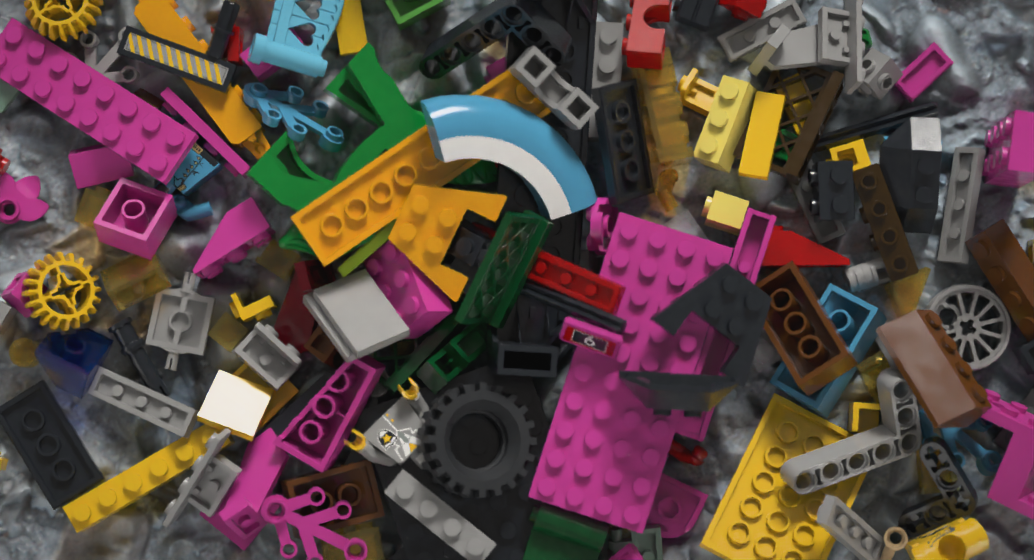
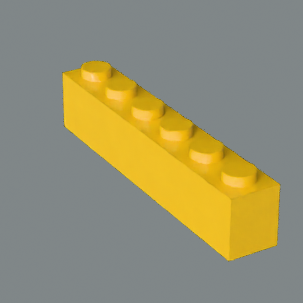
[62,424,235,533]

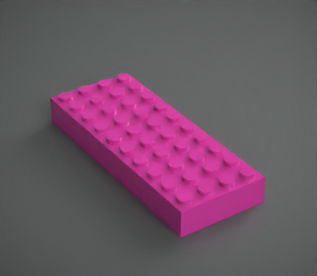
[528,212,734,534]

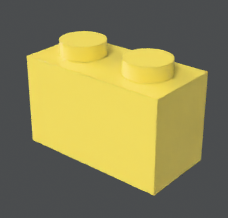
[701,190,749,235]

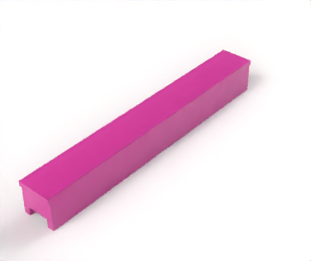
[675,207,777,442]

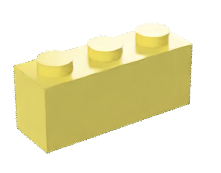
[692,75,758,173]

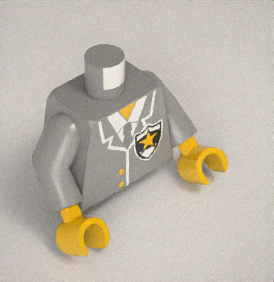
[344,378,429,470]

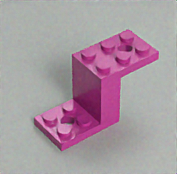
[981,389,1034,520]

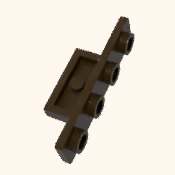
[853,163,919,282]

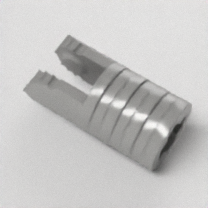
[842,257,891,294]

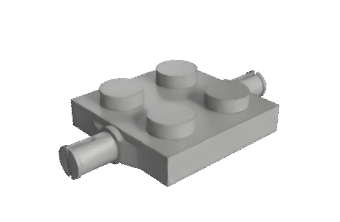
[145,272,216,371]

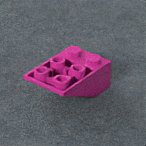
[192,197,276,279]

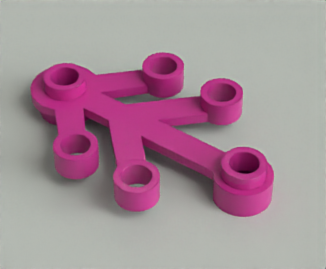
[261,487,368,560]

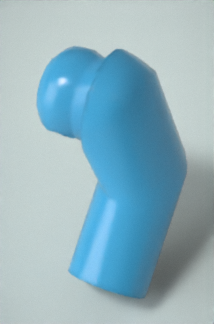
[173,194,213,222]

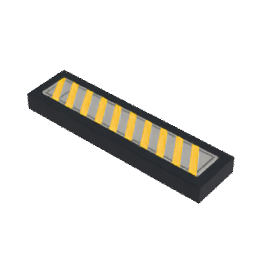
[117,25,237,94]

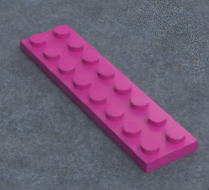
[0,18,199,185]

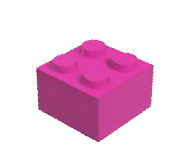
[93,177,178,260]

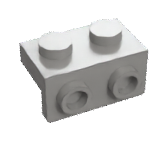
[233,322,302,392]

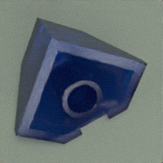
[34,328,114,399]

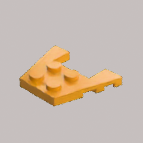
[388,184,507,302]

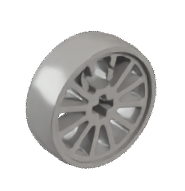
[925,284,1011,371]

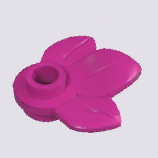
[0,173,49,224]

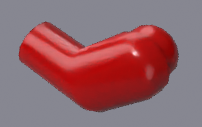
[668,439,708,466]

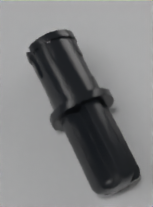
[205,0,240,60]

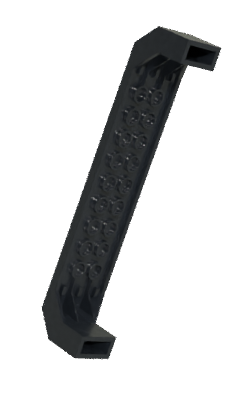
[486,0,598,378]

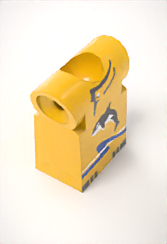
[904,517,990,560]

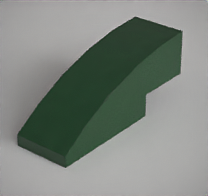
[415,324,487,395]

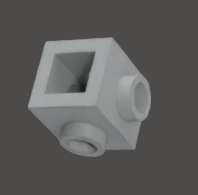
[857,48,903,100]

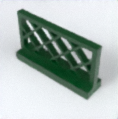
[455,210,554,329]
[373,297,474,399]

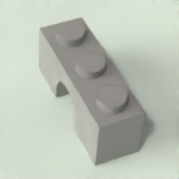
[508,46,599,131]

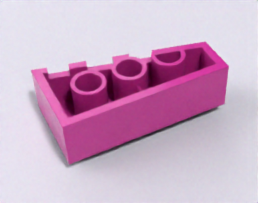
[272,355,386,473]

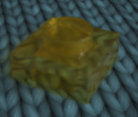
[208,312,250,353]

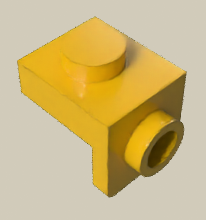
[677,68,718,116]
[229,292,277,322]

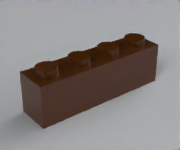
[965,219,1034,342]

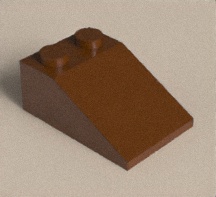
[280,459,385,540]

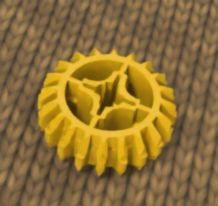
[23,0,103,42]
[21,252,102,331]

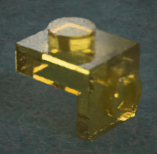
[856,351,890,404]

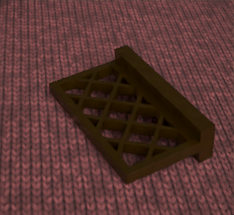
[733,66,845,186]

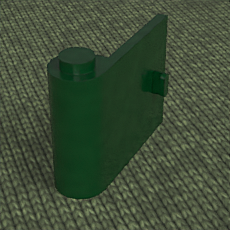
[523,501,610,560]

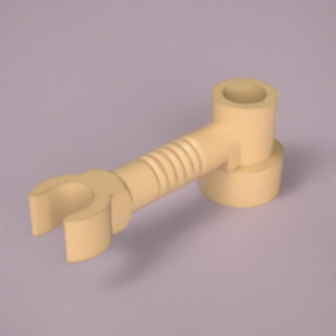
[880,526,908,560]

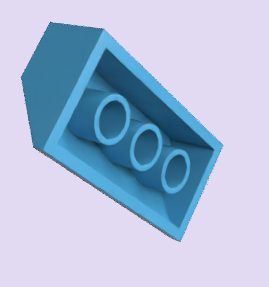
[770,283,887,418]

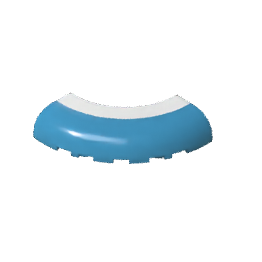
[420,94,597,220]

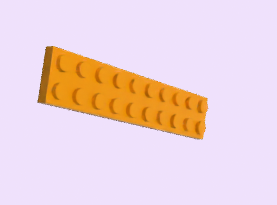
[290,68,551,267]

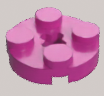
[586,197,619,255]

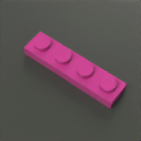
[160,87,251,179]

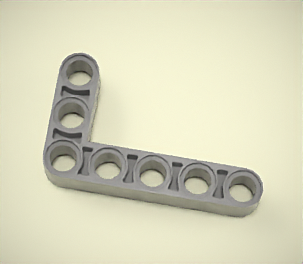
[780,368,922,495]

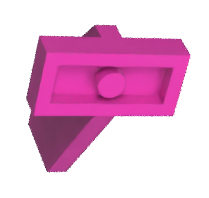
[219,427,290,540]

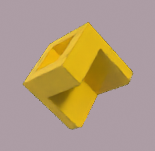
[847,402,881,433]

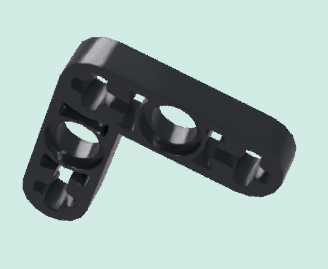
[898,436,978,537]

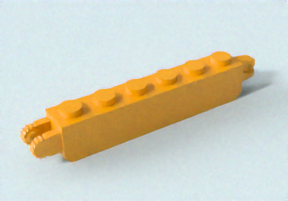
[134,0,271,160]

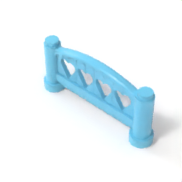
[247,0,345,78]

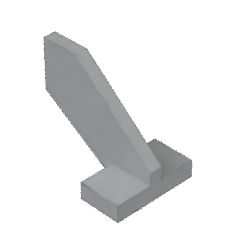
[747,23,827,76]

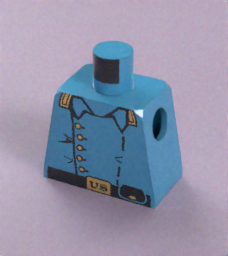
[153,143,224,197]

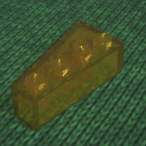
[630,47,694,170]

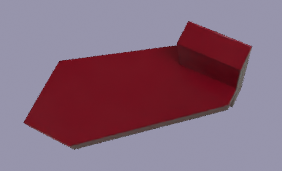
[273,260,336,354]

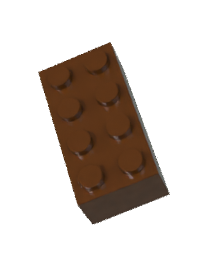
[755,261,858,396]

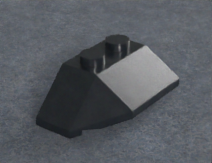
[879,116,942,234]
[618,370,741,417]

